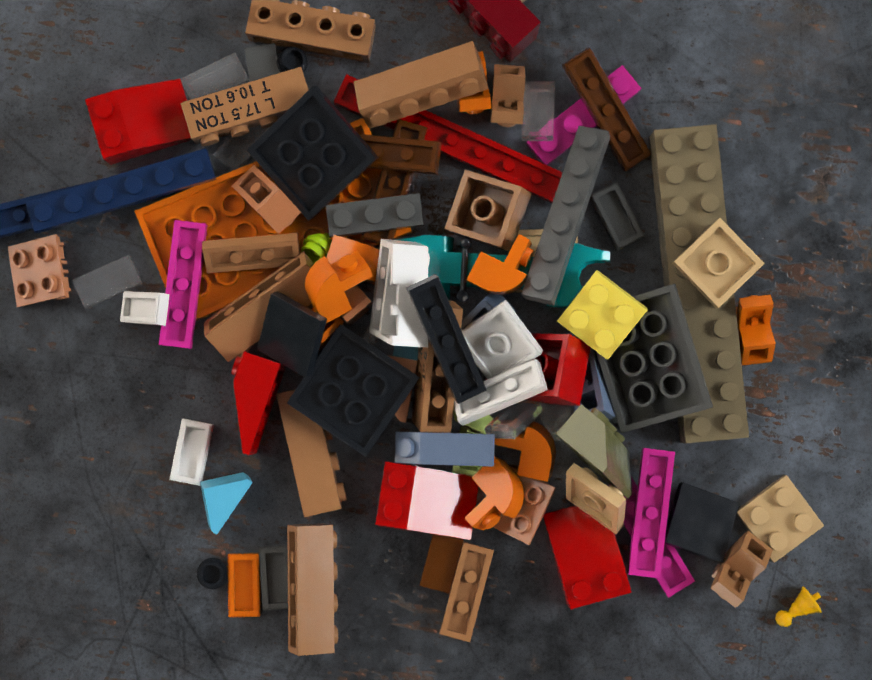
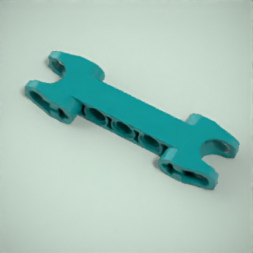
[394,235,611,308]

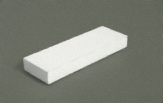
[454,359,548,426]

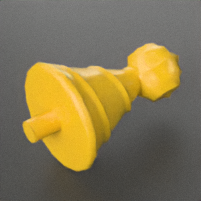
[775,586,822,627]

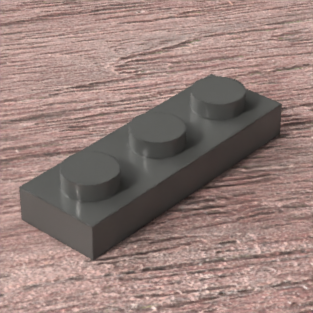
[326,193,424,238]

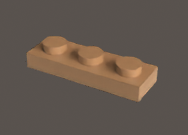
[202,233,300,273]
[439,541,494,642]

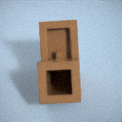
[490,64,525,127]
[710,531,773,608]

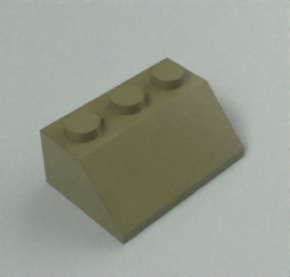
[556,404,632,499]

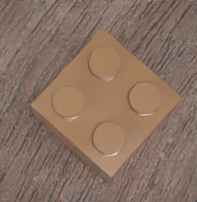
[444,170,532,252]

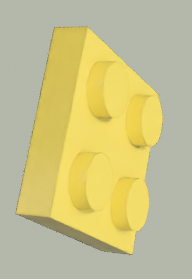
[557,270,648,360]

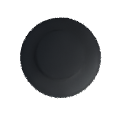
[276,46,308,73]
[197,557,228,589]

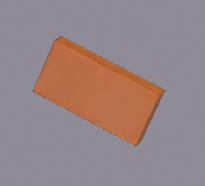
[228,553,261,617]

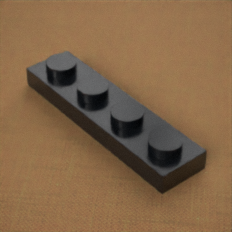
[406,274,487,404]

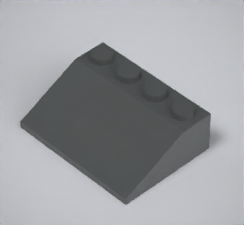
[596,284,713,433]

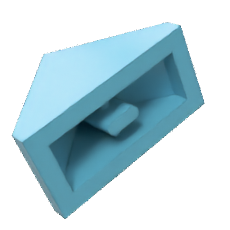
[200,472,253,535]

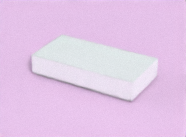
[120,291,170,326]
[169,418,214,486]

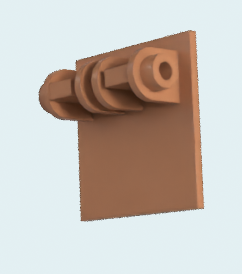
[8,234,72,307]
[493,466,556,545]

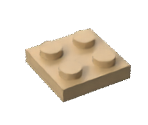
[673,218,765,309]
[566,463,626,534]
[737,475,824,563]

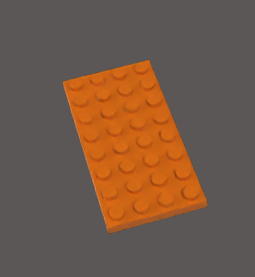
[134,118,412,321]

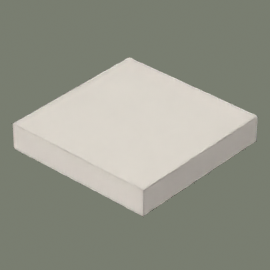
[461,300,543,379]

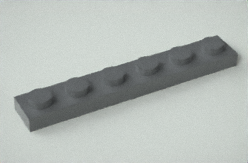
[521,126,610,306]

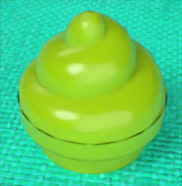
[301,233,332,263]

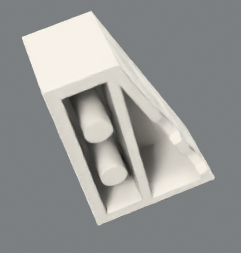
[369,239,430,348]

